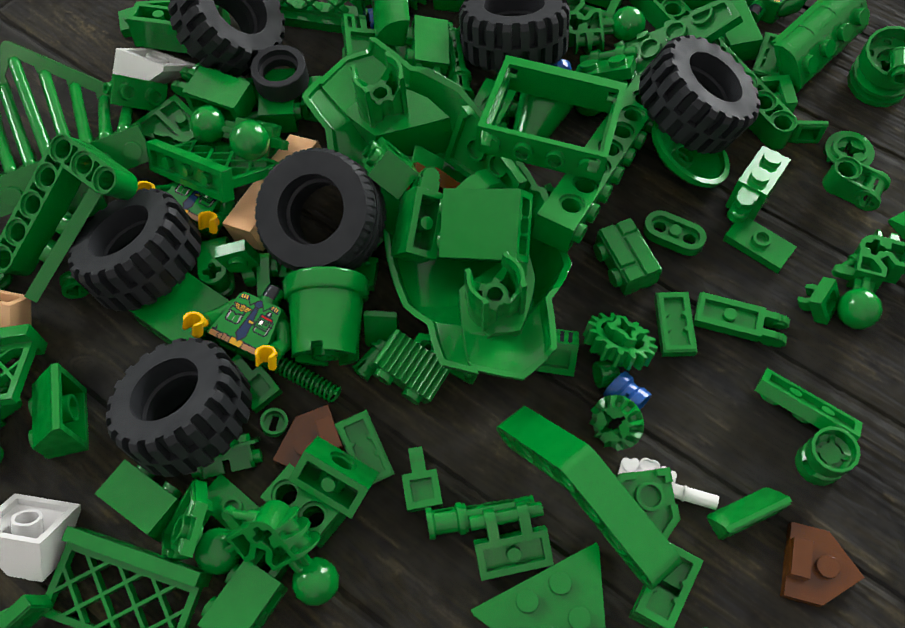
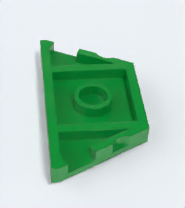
[24,187,102,303]
[471,542,606,628]

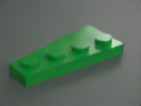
[614,0,743,78]

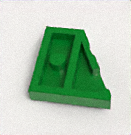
[133,94,196,145]

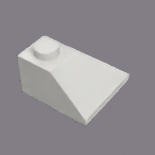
[112,48,195,84]
[0,493,81,582]

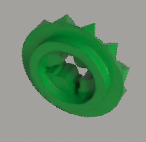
[823,131,875,166]
[589,395,644,451]

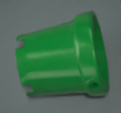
[283,266,370,366]

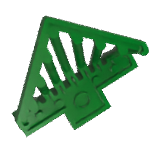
[0,40,149,217]

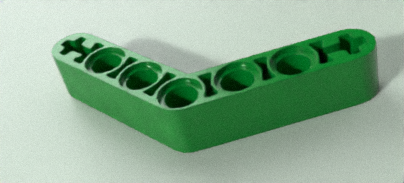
[496,406,682,590]

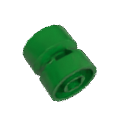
[795,426,861,486]

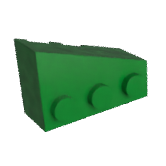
[126,0,231,53]

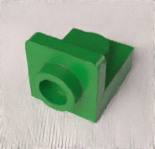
[760,75,798,113]

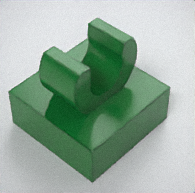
[797,277,840,325]

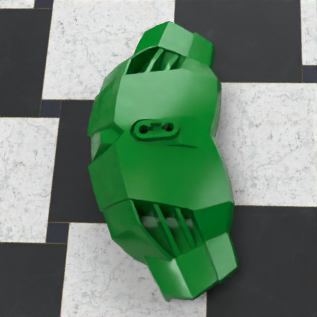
[302,37,572,381]

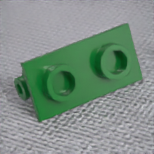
[103,74,168,111]
[191,433,263,480]

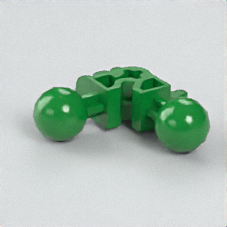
[566,0,646,55]
[189,105,289,161]
[832,229,905,330]
[194,499,339,606]

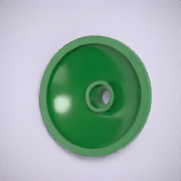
[651,121,730,188]

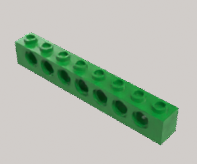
[531,74,654,253]

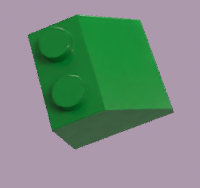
[28,363,89,459]

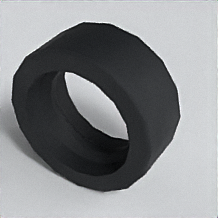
[250,45,310,102]

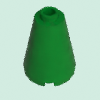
[513,92,575,138]

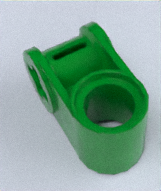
[822,156,891,211]
[196,236,235,298]

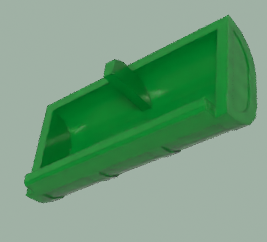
[771,0,870,93]

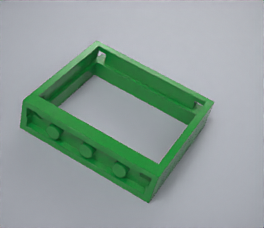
[475,55,628,182]

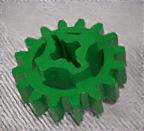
[583,313,658,371]

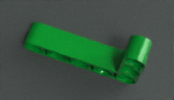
[0,134,138,276]

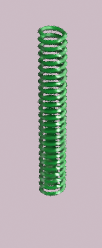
[267,356,342,403]

